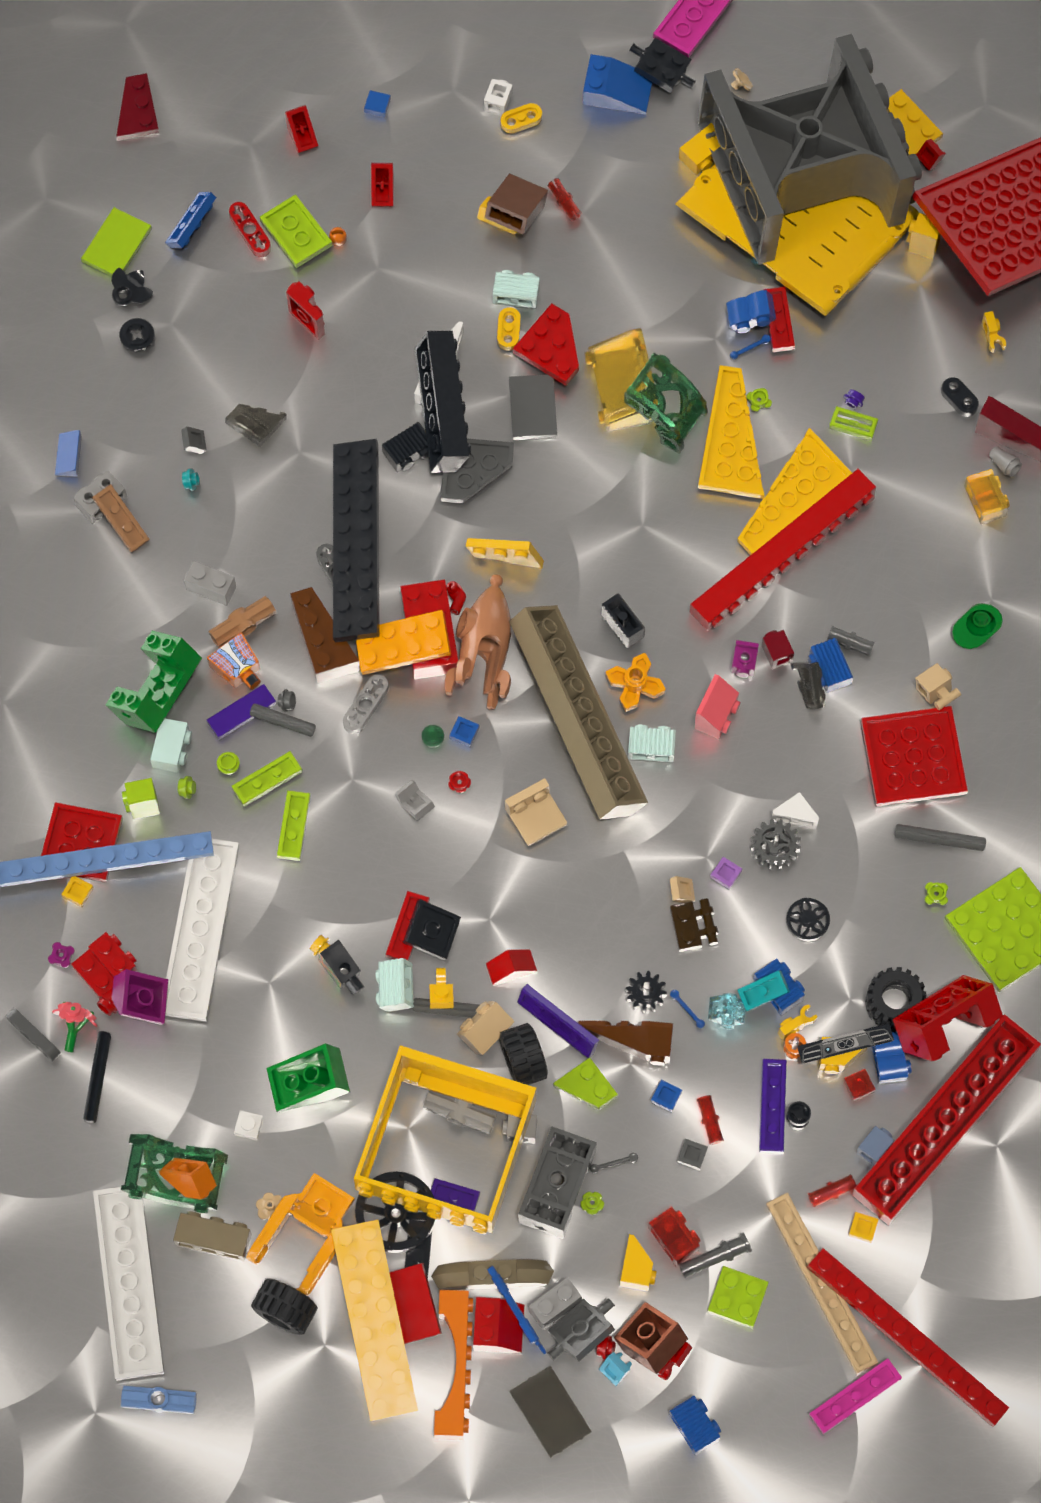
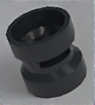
[786,1101,811,1130]

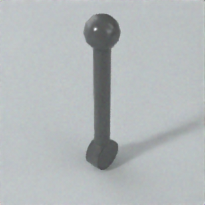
[590,1153,638,1173]

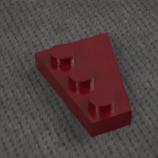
[116,73,159,141]

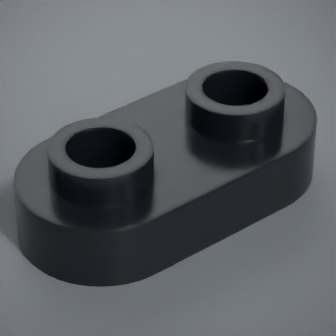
[941,377,979,417]

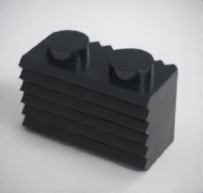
[382,422,429,472]
[601,593,645,648]

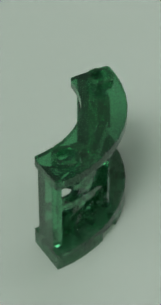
[624,353,708,454]
[120,1134,228,1214]

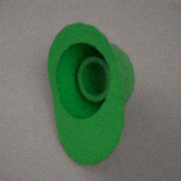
[952,603,1003,649]

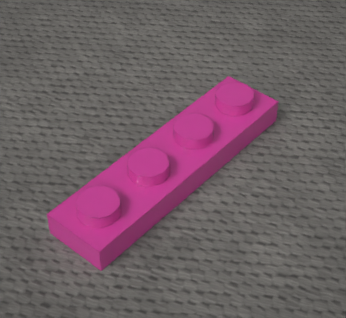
[809,1358,902,1435]

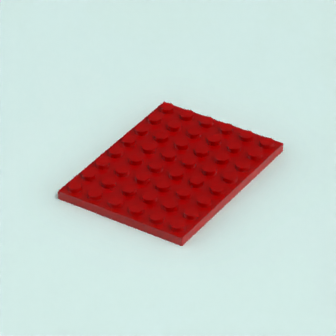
[912,137,1041,296]

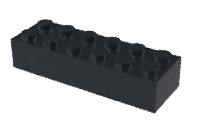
[415,331,471,473]

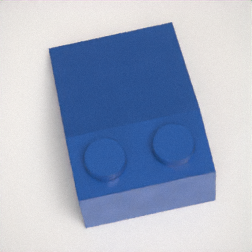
[583,54,652,114]

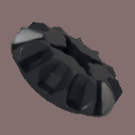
[119,318,155,352]

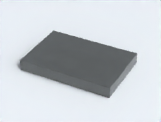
[509,374,557,440]

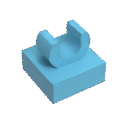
[599,1352,632,1386]

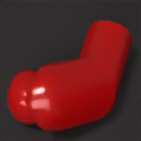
[446,581,466,615]

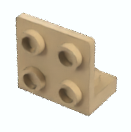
[505,778,567,846]

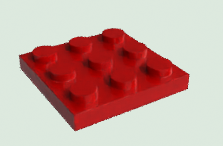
[41,802,123,883]

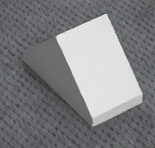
[772,792,819,829]

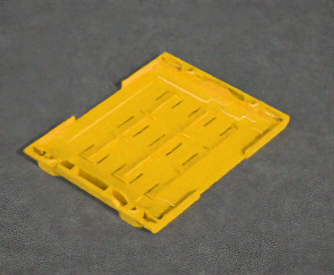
[675,164,919,316]

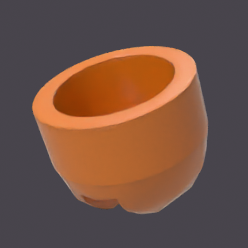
[329,227,347,246]

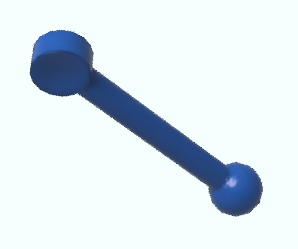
[730,335,771,360]
[670,990,705,1028]

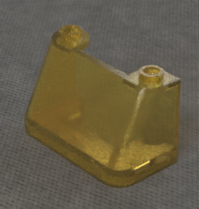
[584,328,659,431]

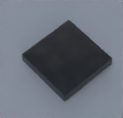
[403,899,461,960]

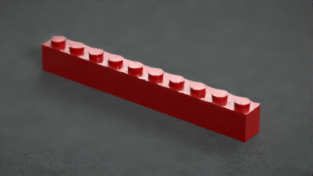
[690,468,876,631]

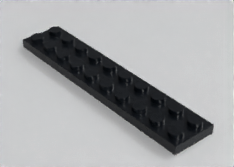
[333,439,380,642]

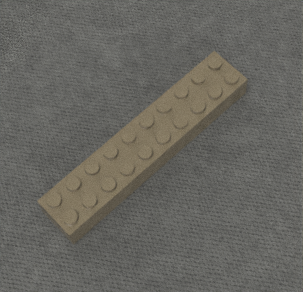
[509,605,648,820]

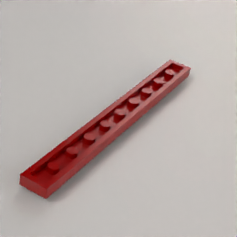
[807,1248,1010,1427]

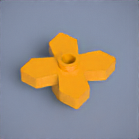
[605,653,666,712]

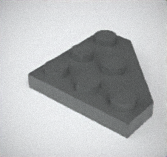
[441,439,514,503]

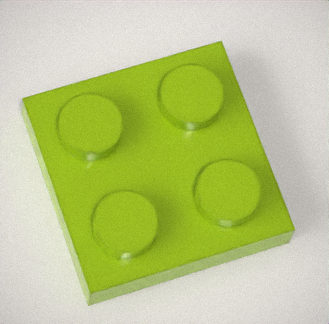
[707,1266,769,1328]

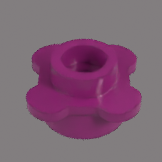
[48,942,75,968]

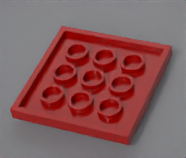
[861,706,968,807]

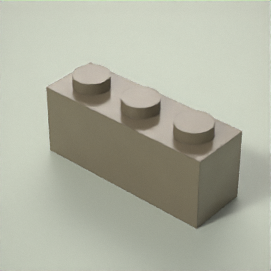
[173,1211,252,1261]

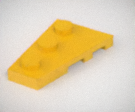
[886,89,943,155]
[466,538,544,569]

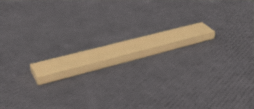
[766,1193,878,1375]

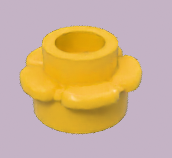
[309,935,330,956]

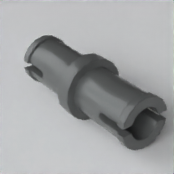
[827,626,875,655]

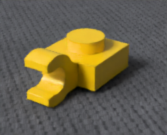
[982,311,1006,353]
[429,968,454,1009]
[778,1005,818,1041]

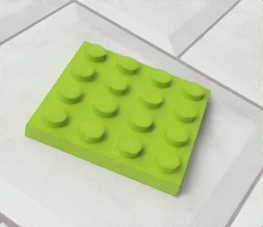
[945,867,1041,992]

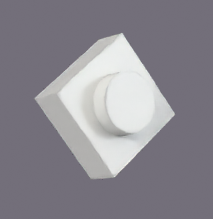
[234,1110,263,1140]

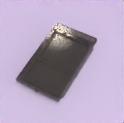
[509,1366,592,1458]

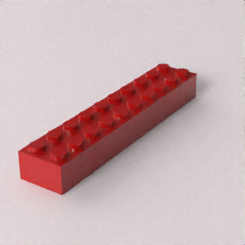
[852,1014,1041,1226]

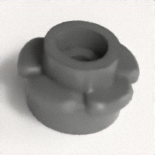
[278,689,296,712]

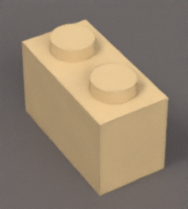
[457,1001,515,1055]

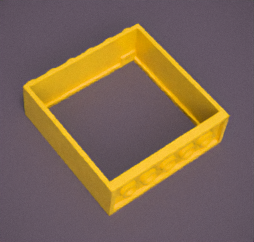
[354,1045,537,1234]

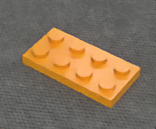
[356,610,451,675]

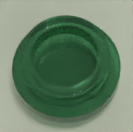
[422,725,444,747]

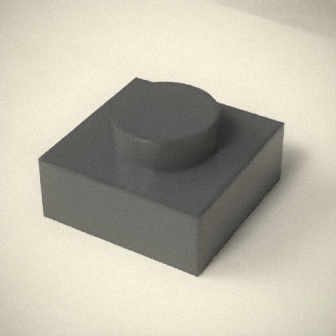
[181,426,207,454]
[677,1139,708,1171]

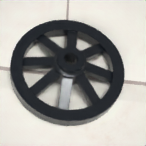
[355,1171,436,1253]

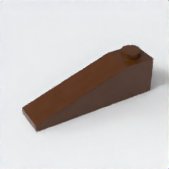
[578,1021,673,1065]

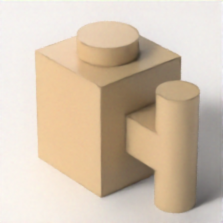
[915,663,961,710]

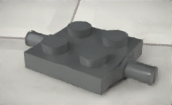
[547,1298,615,1362]

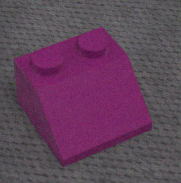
[112,969,168,1025]

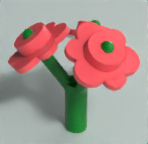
[52,1002,98,1052]

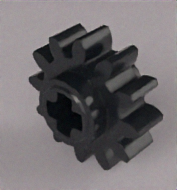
[625,971,667,1013]

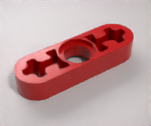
[229,202,271,257]

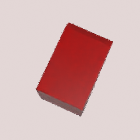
[285,105,318,153]
[371,163,394,206]
[486,949,537,986]

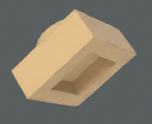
[670,876,695,903]

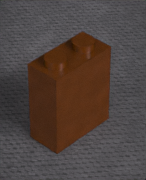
[485,173,548,235]

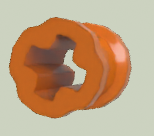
[784,1033,806,1059]

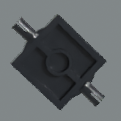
[629,38,696,93]

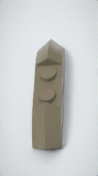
[431,1259,554,1290]

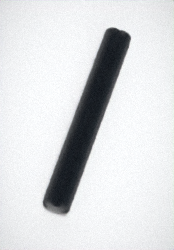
[83,1031,111,1123]

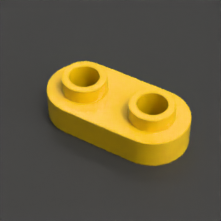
[501,103,542,134]
[497,307,521,351]

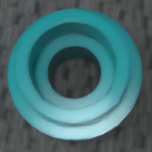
[182,468,200,491]

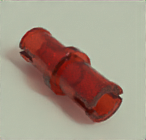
[547,178,582,221]
[697,1095,724,1145]
[808,1174,857,1208]

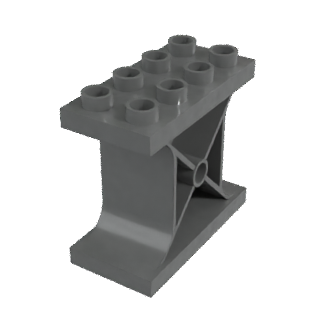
[697,34,922,265]

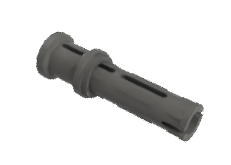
[679,1232,752,1278]

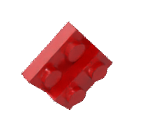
[286,281,325,340]
[71,932,137,997]

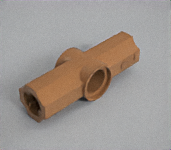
[208,596,276,648]

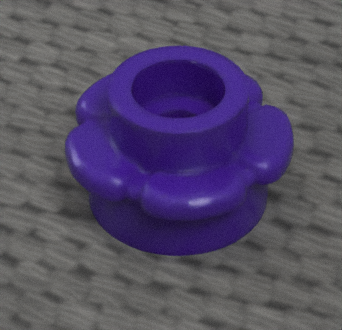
[843,389,865,409]

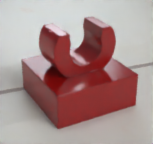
[916,139,946,171]

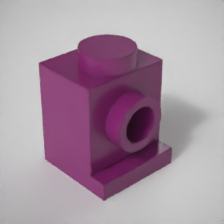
[731,640,759,678]

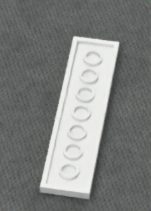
[165,839,239,1022]
[93,1184,164,1381]

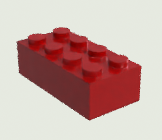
[400,579,458,679]

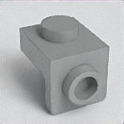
[395,780,435,821]

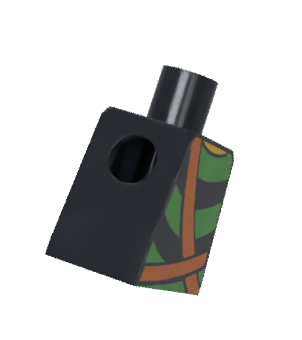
[318,940,364,995]

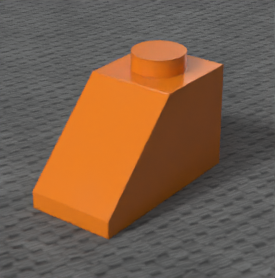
[159,1158,217,1200]

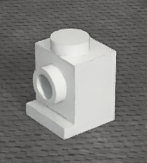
[484,79,513,116]

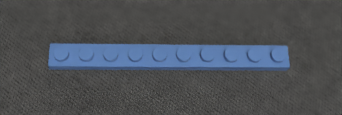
[0,831,214,887]

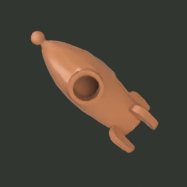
[445,574,511,710]

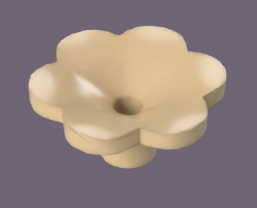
[731,68,753,91]
[256,1193,282,1220]

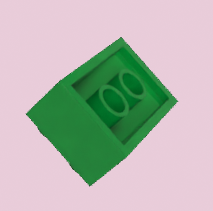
[266,1043,350,1112]

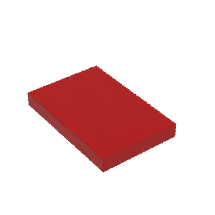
[389,1263,442,1344]

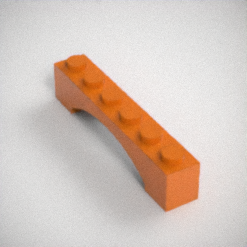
[434,1290,473,1440]

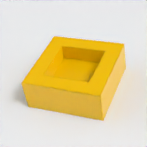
[61,876,94,907]
[849,1212,879,1243]

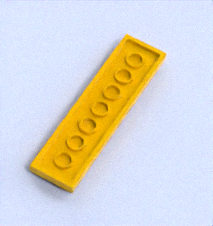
[331,1219,418,1421]

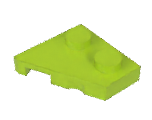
[553,1058,618,1110]

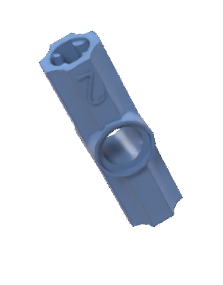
[121,1386,197,1414]

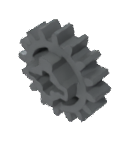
[751,819,801,869]

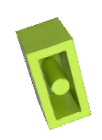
[122,778,160,819]

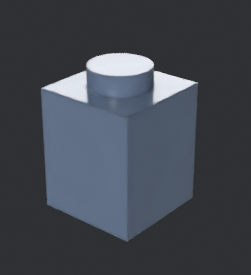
[857,1126,895,1166]

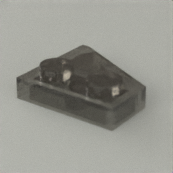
[225,404,287,447]
[790,662,826,709]

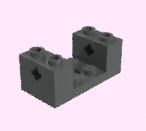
[518,1126,597,1239]

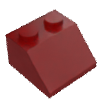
[473,1297,525,1353]

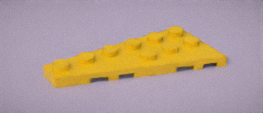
[698,365,765,499]
[737,427,852,555]

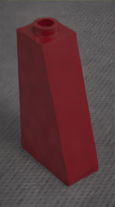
[975,396,1041,462]

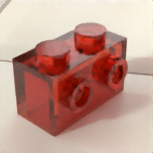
[648,1207,701,1266]

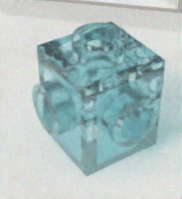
[708,993,746,1029]

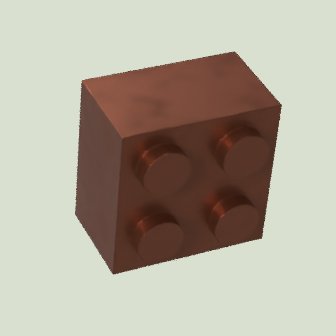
[614,1302,688,1374]

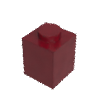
[761,629,794,669]

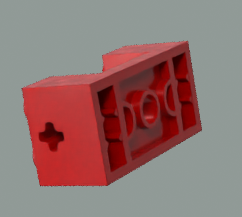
[893,975,1003,1061]

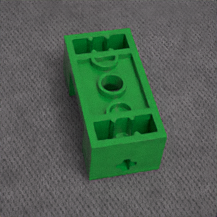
[105,630,202,733]

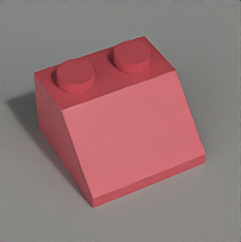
[694,674,741,739]

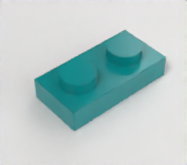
[737,971,790,1012]

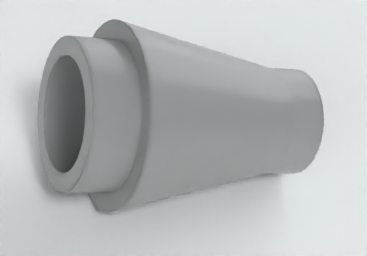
[989,446,1022,477]

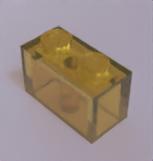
[964,469,1010,525]

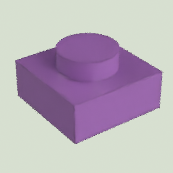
[710,857,742,890]

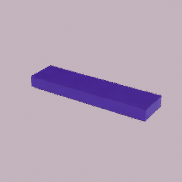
[517,984,599,1058]
[760,1059,787,1154]

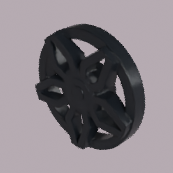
[786,898,830,941]

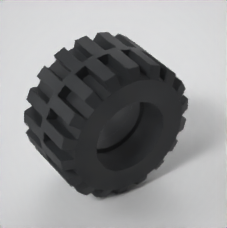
[865,967,927,1031]
[500,1023,548,1085]
[251,1279,318,1335]

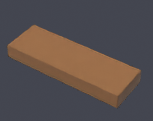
[91,484,150,553]

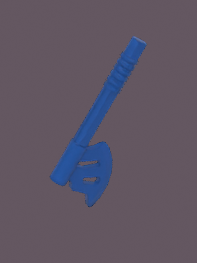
[487,1266,546,1354]

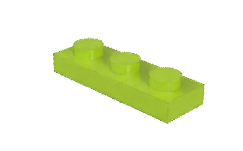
[231,751,303,807]
[277,790,311,861]

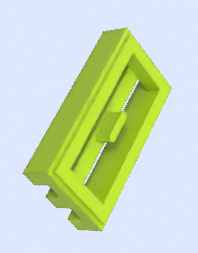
[829,406,878,441]

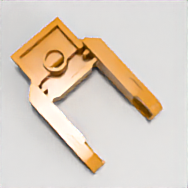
[246,1173,355,1296]

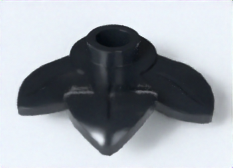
[111,268,153,306]

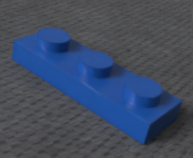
[165,192,217,248]

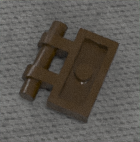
[670,898,719,952]

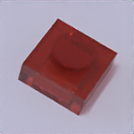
[843,1069,876,1101]

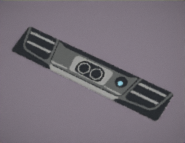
[797,1024,894,1064]

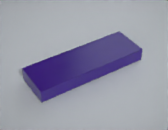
[207,684,277,740]

